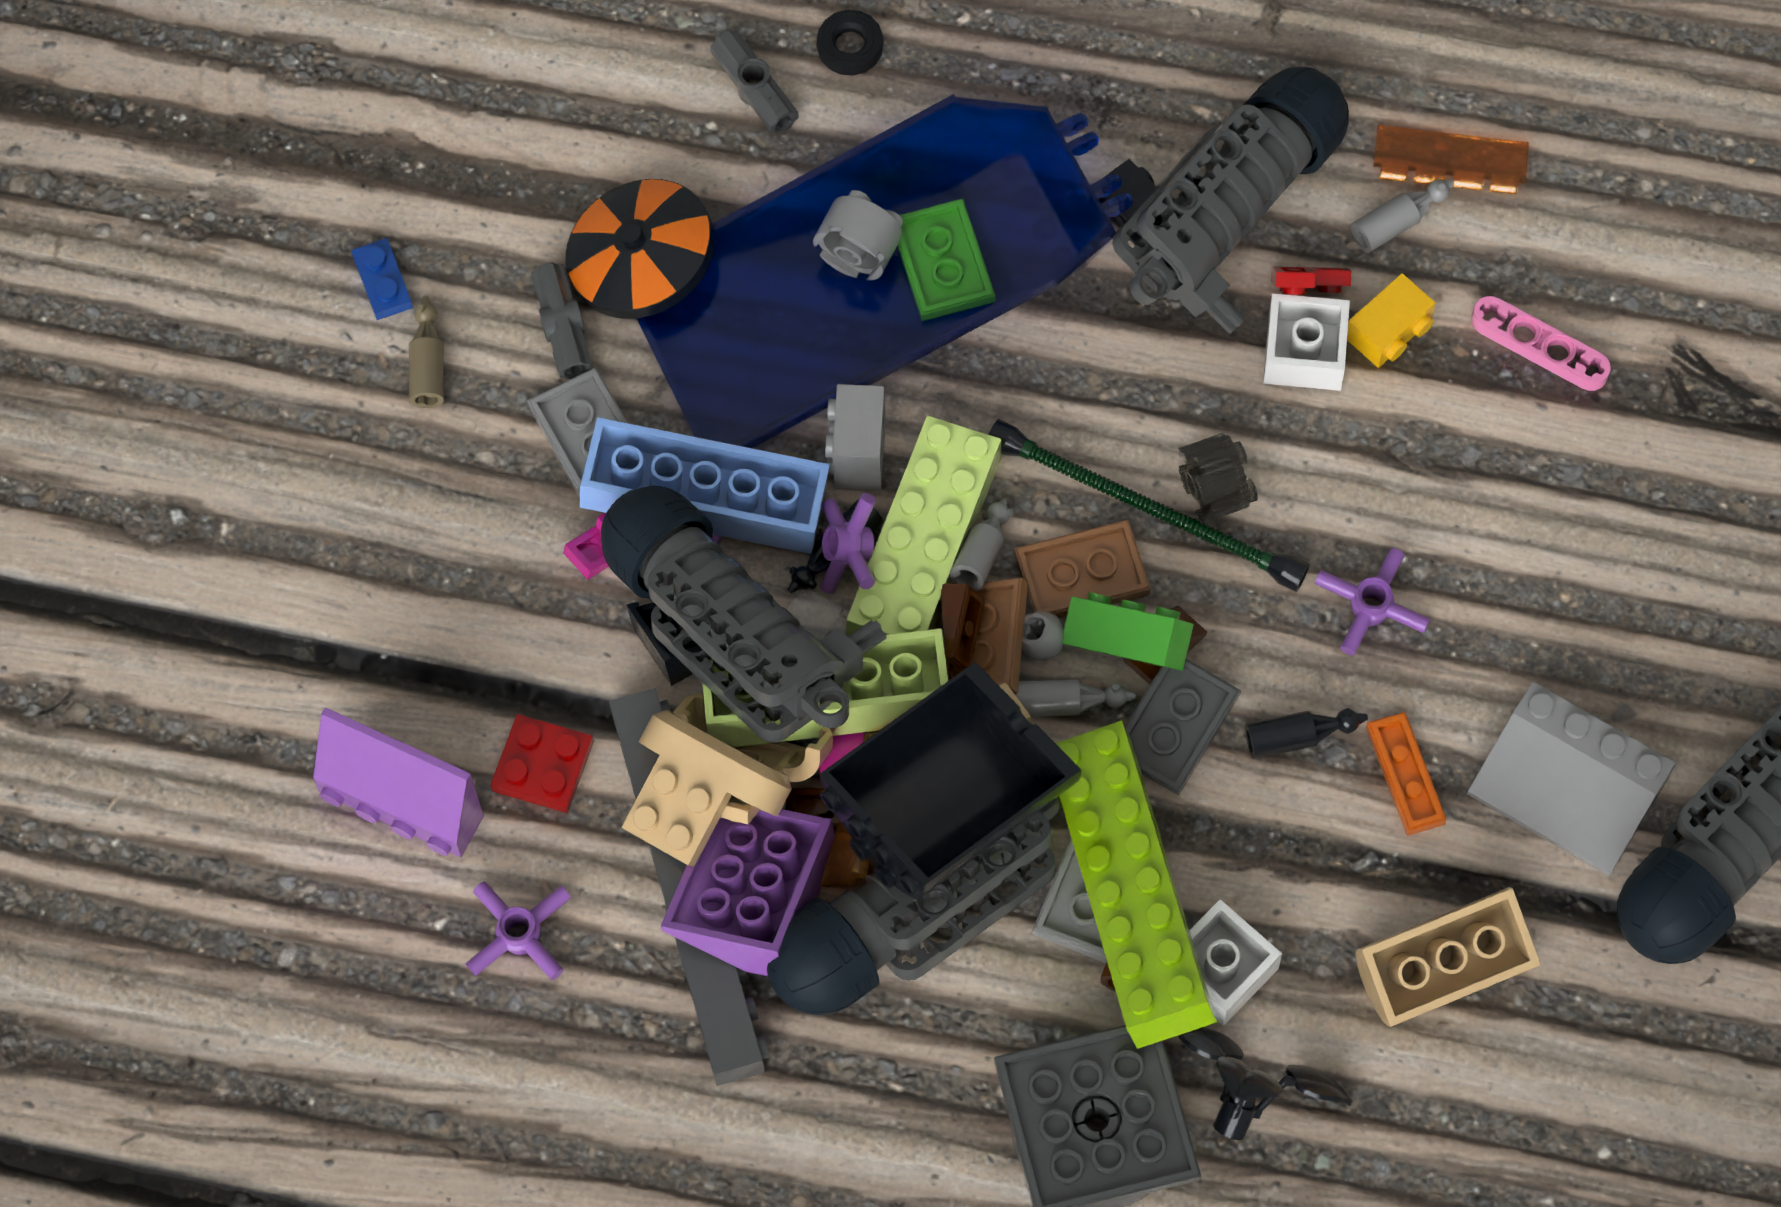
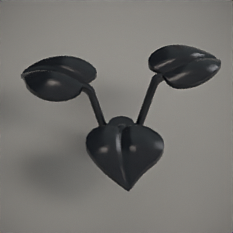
[1178,1027,1353,1140]

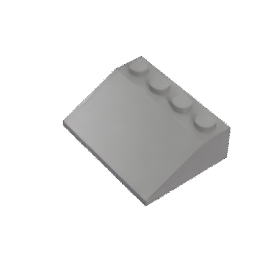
[1467,681,1676,876]

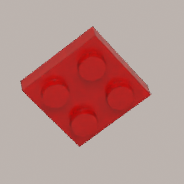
[490,714,594,813]

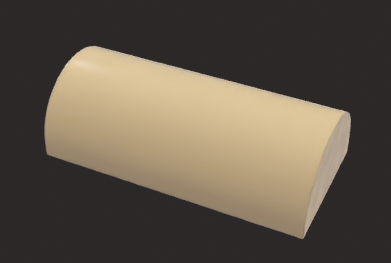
[1356,887,1541,1027]

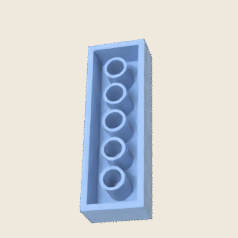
[580,417,830,554]

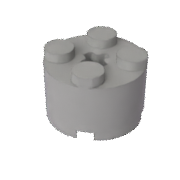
[813,190,903,280]

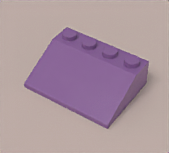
[313,707,484,857]
[661,809,837,976]

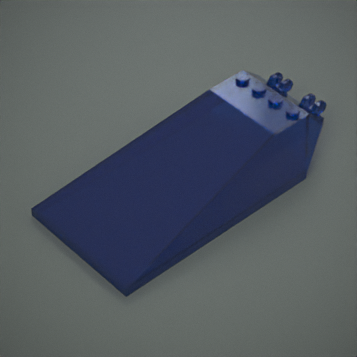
[637,94,1133,448]

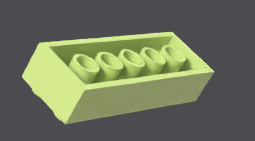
[846,415,1001,636]
[703,628,948,747]

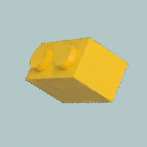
[1347,273,1436,368]

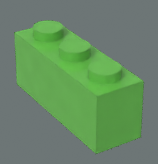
[1062,592,1194,671]

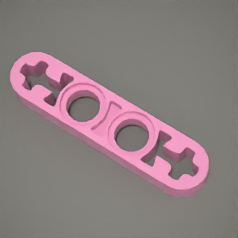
[1471,296,1611,391]

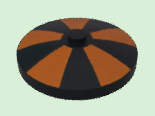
[565,179,715,319]

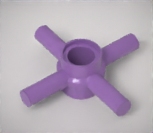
[820,493,876,594]
[1315,548,1431,655]
[465,881,571,980]

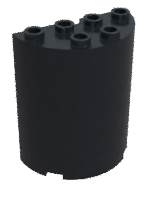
[820,662,1081,899]

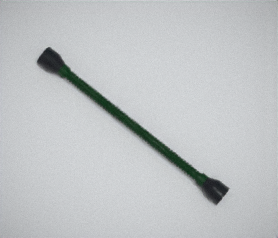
[988,419,1310,592]

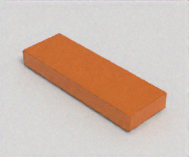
[1366,712,1447,836]

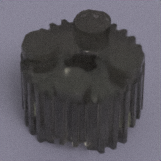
[1178,433,1258,523]

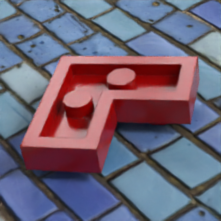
[1271,266,1352,295]

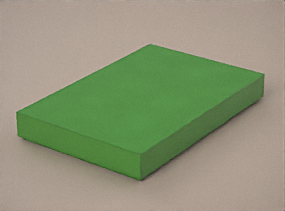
[897,198,995,321]

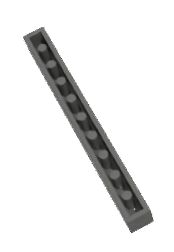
[609,688,770,1086]

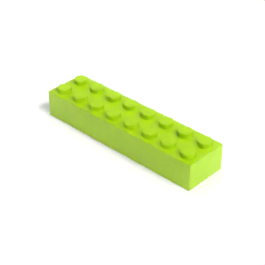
[1056,720,1217,1049]

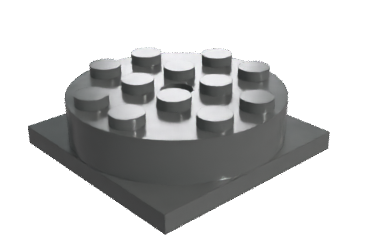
[994,1025,1201,1207]

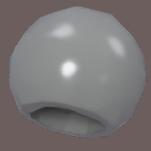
[1022,611,1064,661]

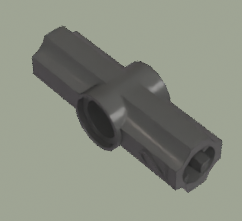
[710,30,799,134]
[531,262,592,379]

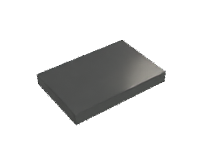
[1125,659,1241,795]

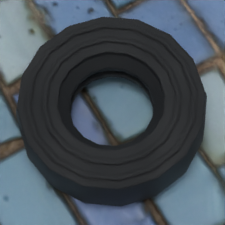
[816,10,884,76]

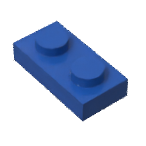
[351,238,413,320]

